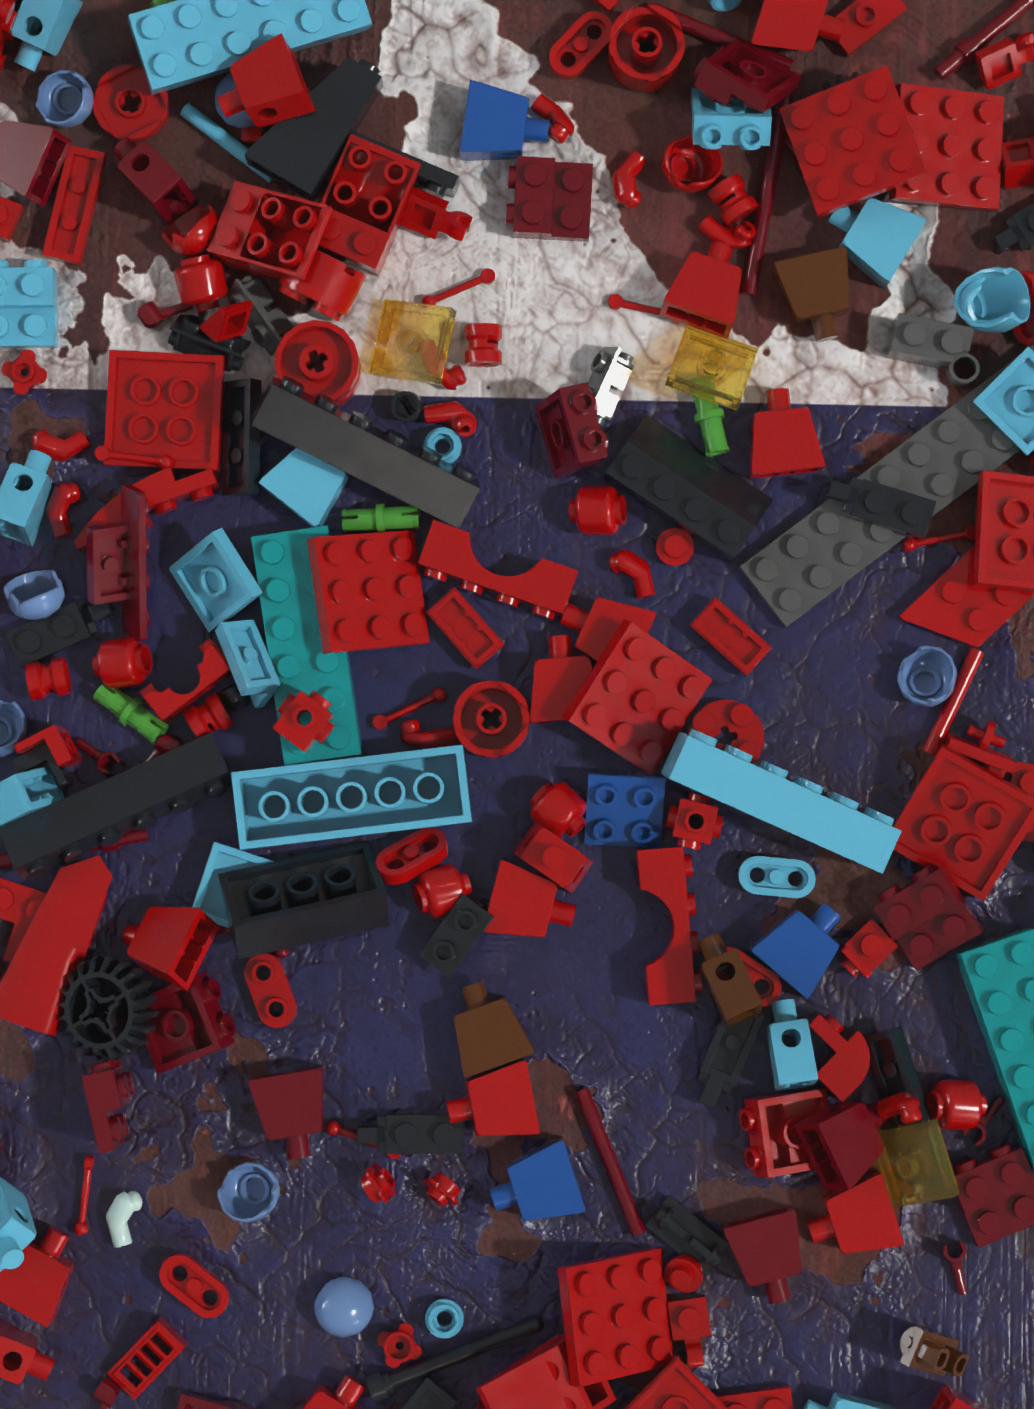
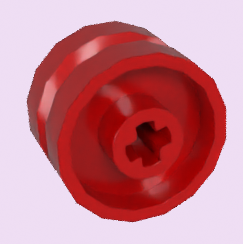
[274,320,362,408]

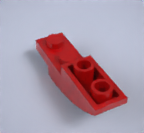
[74,467,220,553]

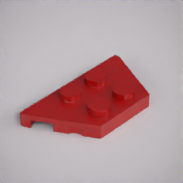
[898,545,1033,648]

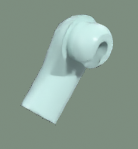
[106,1191,143,1248]

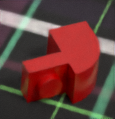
[808,1012,870,1102]

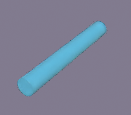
[180,103,274,183]

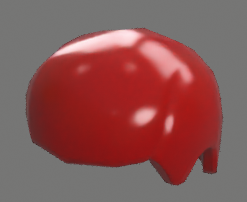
[661,135,724,193]
[162,205,220,257]

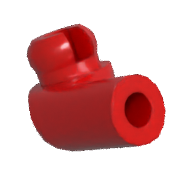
[612,150,647,209]
[423,401,477,437]
[609,549,656,599]
[399,719,456,749]

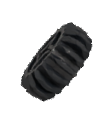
[57,955,160,1061]

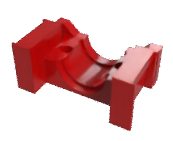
[140,638,232,724]

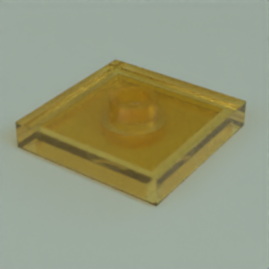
[368,299,457,385]
[665,325,758,411]
[876,1118,960,1208]

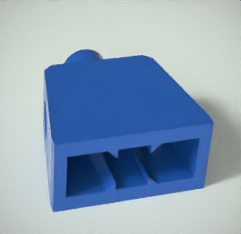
[460,80,550,161]
[748,903,842,999]
[490,1137,586,1221]

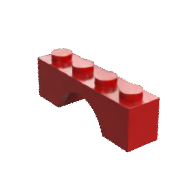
[418,520,578,620]
[636,847,702,1005]

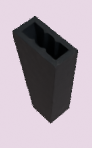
[244,57,383,202]

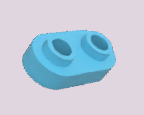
[738,856,816,898]

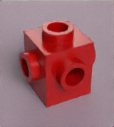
[273,690,335,753]
[666,793,723,851]

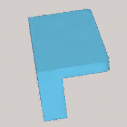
[215,619,280,708]

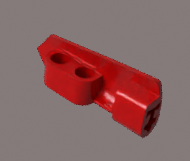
[0,855,113,1036]

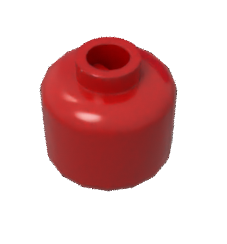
[174,253,229,312]
[568,485,627,536]
[92,636,153,689]
[530,782,587,838]
[412,863,472,919]
[926,1079,987,1130]

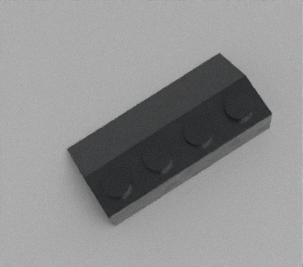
[604,415,773,563]
[218,841,389,959]

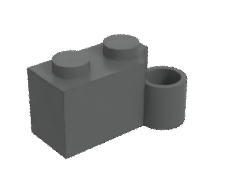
[886,313,980,388]

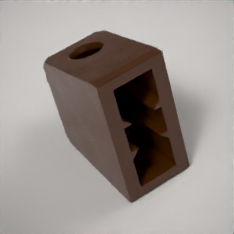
[771,246,850,342]
[698,933,763,1028]
[454,980,535,1078]

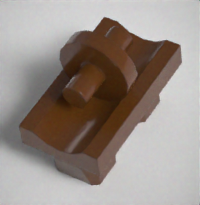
[900,1326,969,1377]

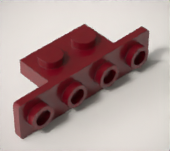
[86,484,150,641]

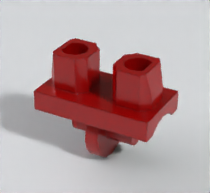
[944,720,1016,778]

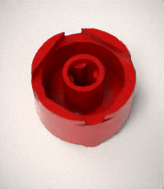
[607,5,685,93]
[278,250,367,322]
[453,680,530,759]

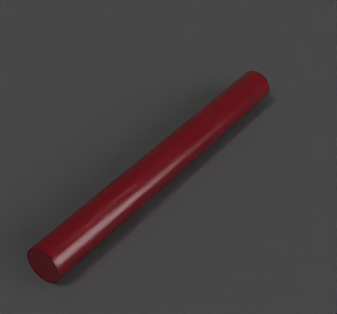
[653,2,794,69]
[574,1087,646,1237]

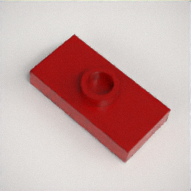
[834,0,907,57]
[426,587,505,670]
[689,597,772,677]

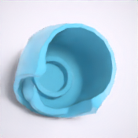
[954,266,1031,333]

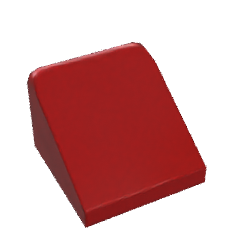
[1001,137,1034,189]
[200,300,253,343]

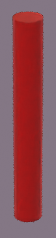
[922,647,985,757]

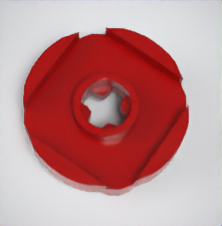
[93,64,170,143]
[687,700,764,764]

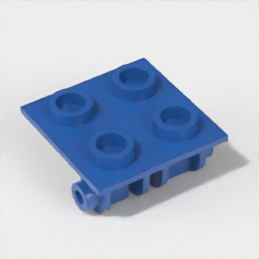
[584,773,666,849]

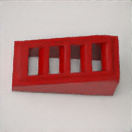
[106,1316,189,1400]

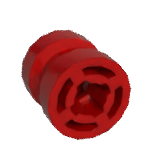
[707,173,759,226]
[464,323,502,367]
[25,657,72,701]
[182,691,235,738]

